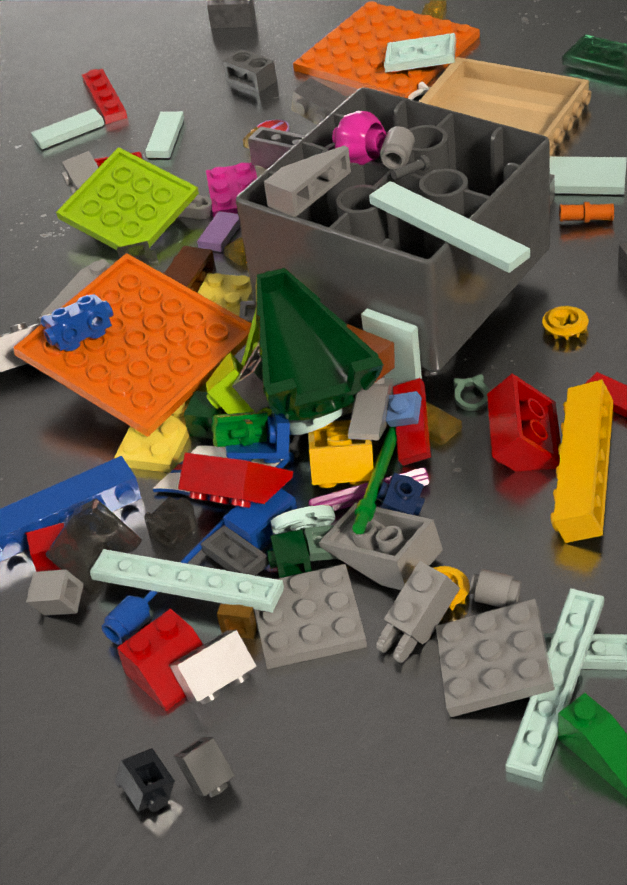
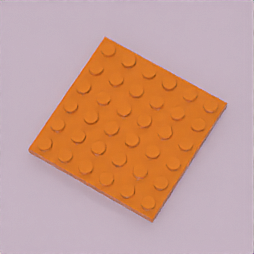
[293,1,480,99]
[13,253,252,437]

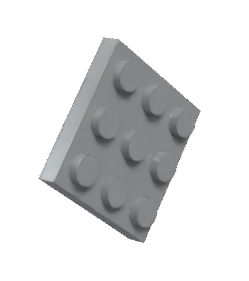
[254,564,367,669]
[436,599,555,717]

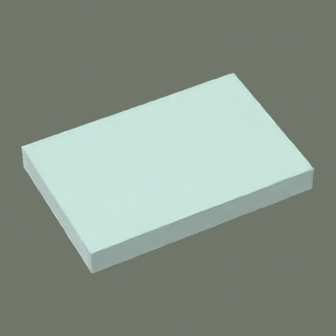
[384,33,456,73]
[550,156,627,195]
[361,308,422,386]

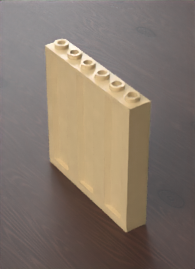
[419,57,591,156]

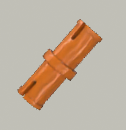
[559,202,614,223]

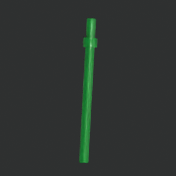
[352,427,397,535]

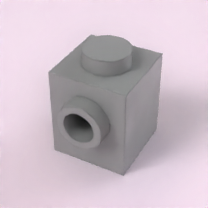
[26,569,84,616]

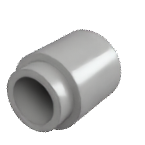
[380,127,415,170]
[470,569,522,608]

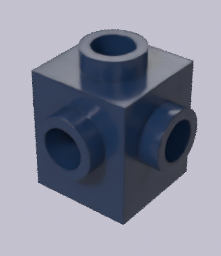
[377,472,425,516]

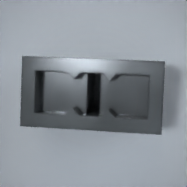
[223,49,277,93]

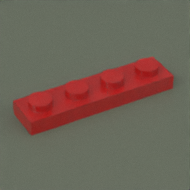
[82,68,127,124]

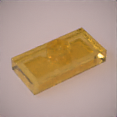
[426,402,462,445]

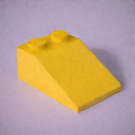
[308,420,374,488]

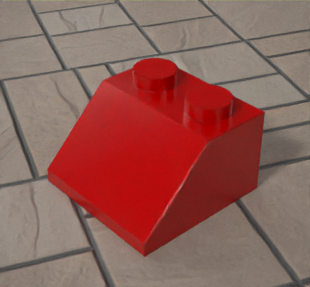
[117,608,204,711]

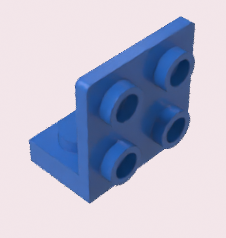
[225,411,290,463]

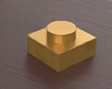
[217,604,257,639]

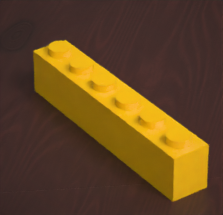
[551,380,614,543]

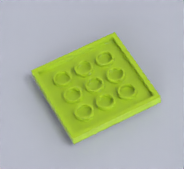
[56,147,199,260]

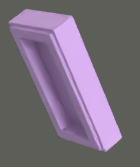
[197,211,240,252]

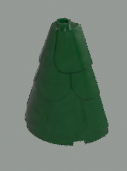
[256,268,384,420]

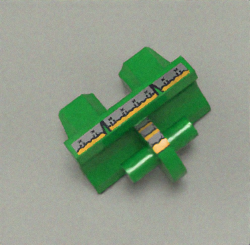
[211,410,268,447]

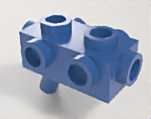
[41,294,113,351]

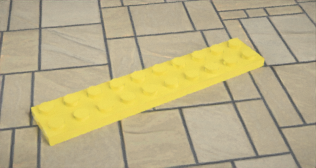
[114,273,253,473]

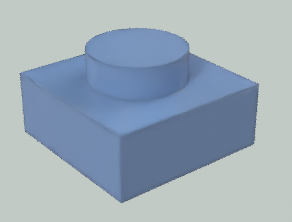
[386,391,422,427]

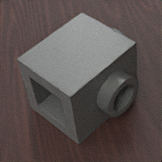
[174,736,235,798]

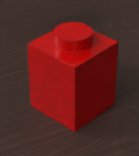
[26,523,78,572]

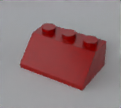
[487,373,561,472]
[178,452,294,508]

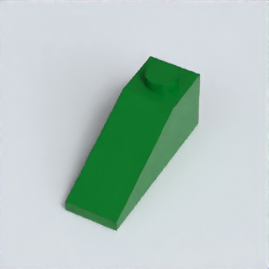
[558,693,627,798]

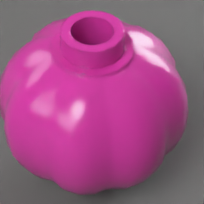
[332,111,386,165]

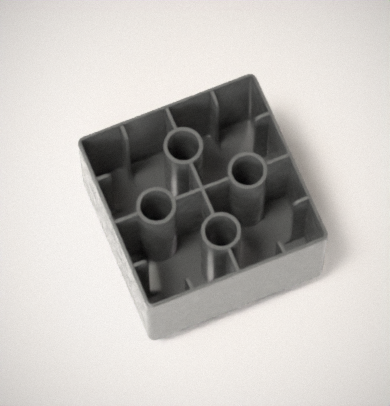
[236,87,550,372]

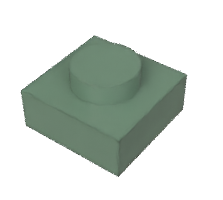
[303,525,338,561]

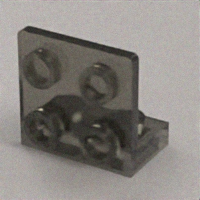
[46,498,142,595]

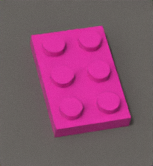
[206,162,257,217]

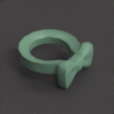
[453,374,490,411]

